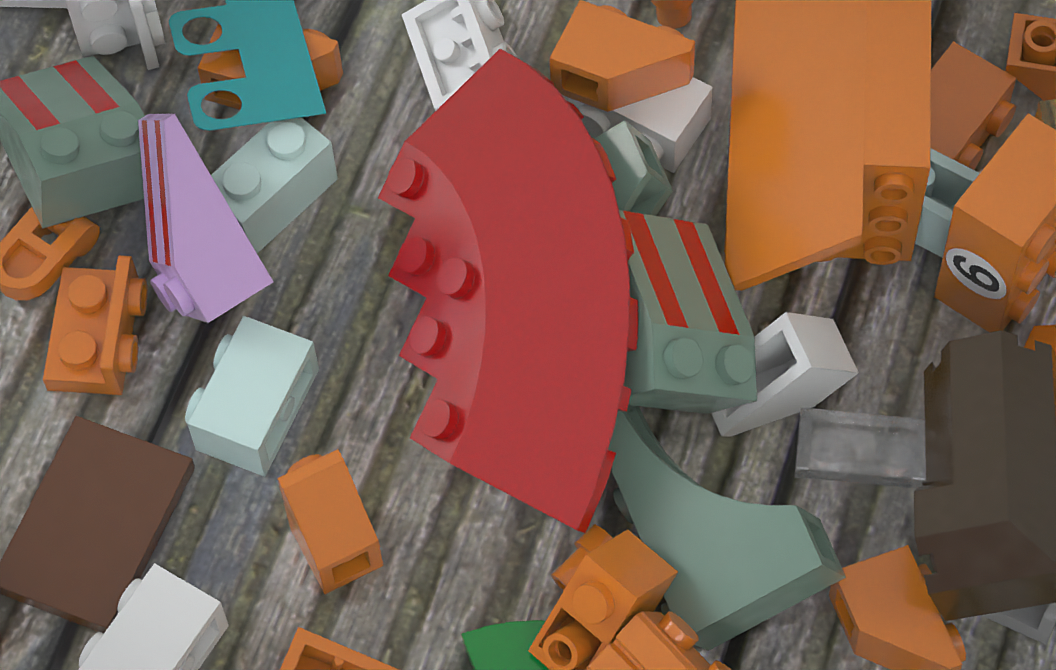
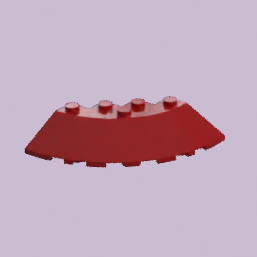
[378,49,638,533]

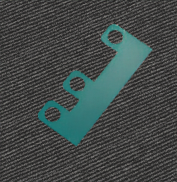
[169,0,327,131]

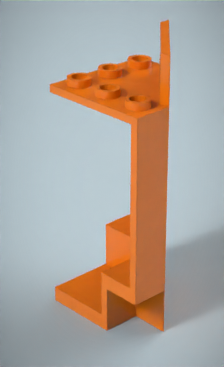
[724,0,931,291]

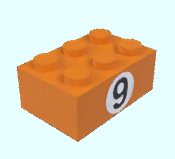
[934,113,1056,333]

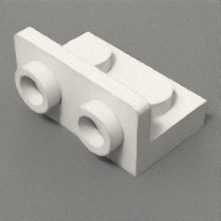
[65,0,166,70]
[402,0,518,111]

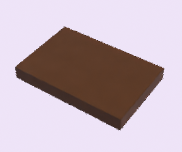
[0,416,195,634]

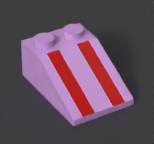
[138,114,273,323]

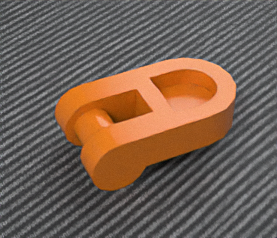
[0,207,100,300]

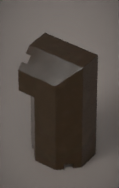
[914,330,1056,621]

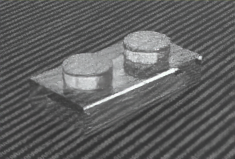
[795,408,926,489]

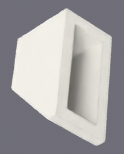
[711,312,859,437]

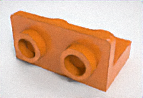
[43,255,148,395]

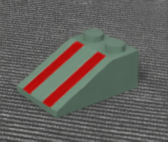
[0,56,145,229]
[619,210,757,414]

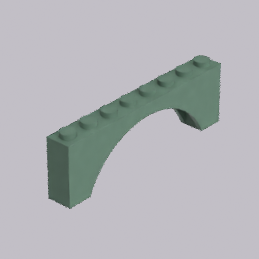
[594,120,846,651]

